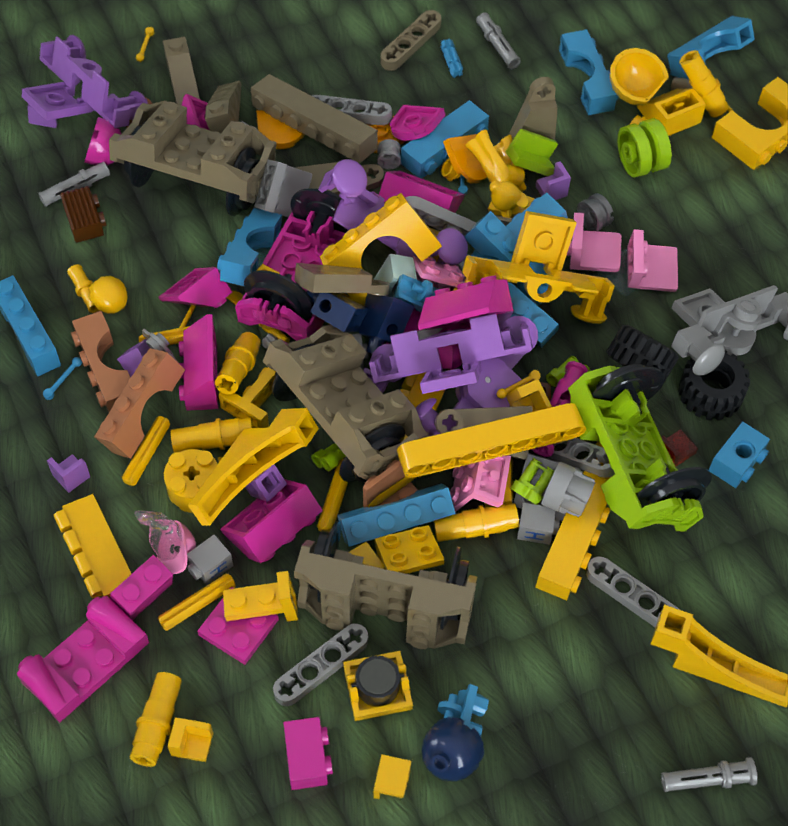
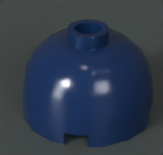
[421,717,484,782]

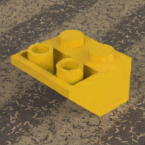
[637,88,706,136]

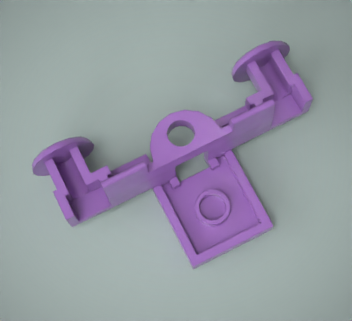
[22,35,148,128]
[318,159,468,265]
[369,313,538,394]

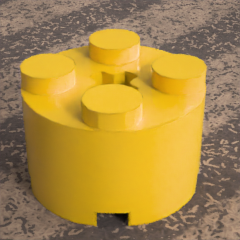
[164,449,218,513]

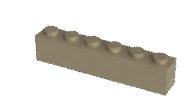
[251,74,378,163]

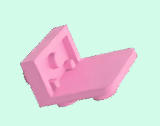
[567,213,621,272]

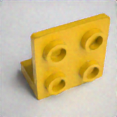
[375,525,445,574]

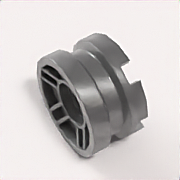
[577,193,614,231]

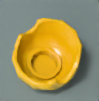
[88,276,128,314]

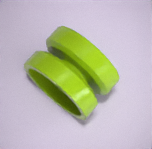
[617,118,672,178]

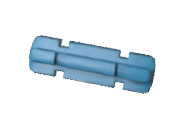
[441,39,463,77]

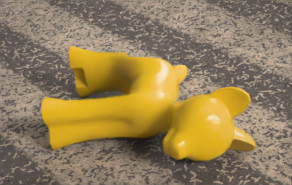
[465,130,529,218]

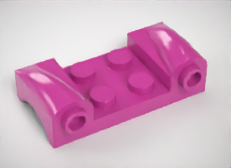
[17,596,149,723]

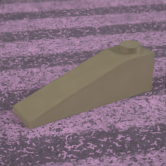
[163,37,200,105]
[205,81,241,133]

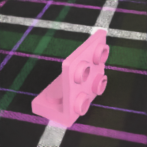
[627,230,678,292]
[412,256,466,291]
[450,455,511,512]

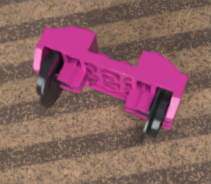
[235,189,358,341]

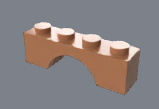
[71,311,130,413]
[94,348,185,459]

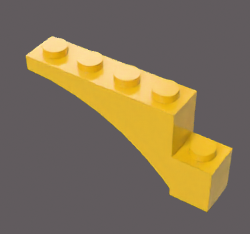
[188,408,319,526]
[651,605,788,707]

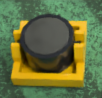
[343,651,413,721]

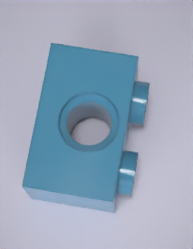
[709,421,770,488]

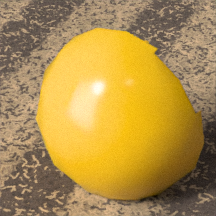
[609,48,668,106]

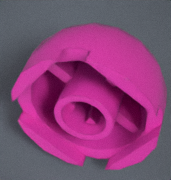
[84,117,122,166]

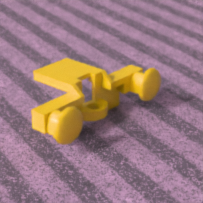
[453,211,615,324]

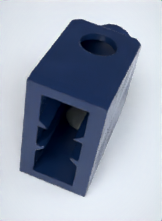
[306,290,369,332]
[359,294,415,354]

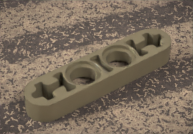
[381,10,441,71]

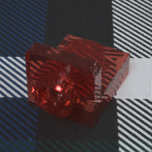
[661,429,698,467]

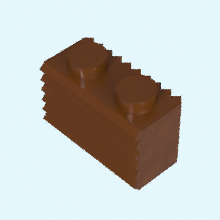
[60,186,107,243]

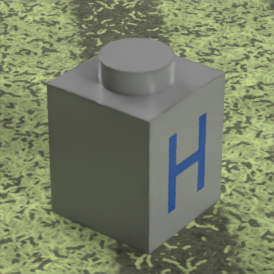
[517,503,560,545]
[187,535,233,586]

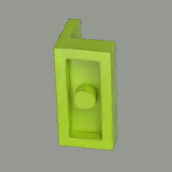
[506,129,558,176]

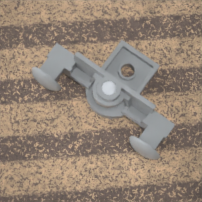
[671,285,788,375]

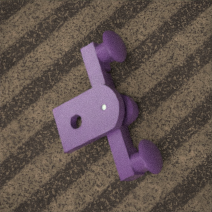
[416,311,525,437]

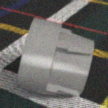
[541,461,596,517]

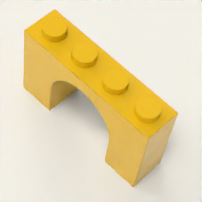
[712,77,788,170]
[320,193,442,306]

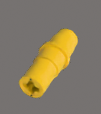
[679,50,729,117]
[215,332,261,395]
[171,417,254,453]
[433,503,519,542]
[130,672,182,767]

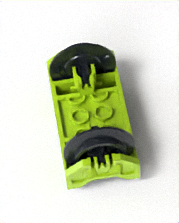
[568,364,712,532]

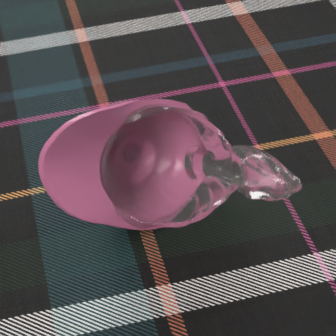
[134,510,196,574]

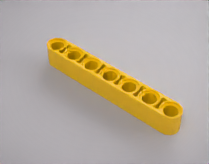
[396,403,586,478]

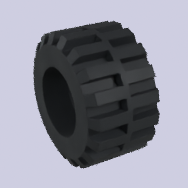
[606,325,679,384]
[678,350,750,420]

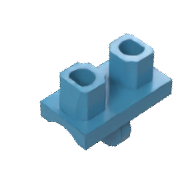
[394,274,439,312]
[437,684,489,737]

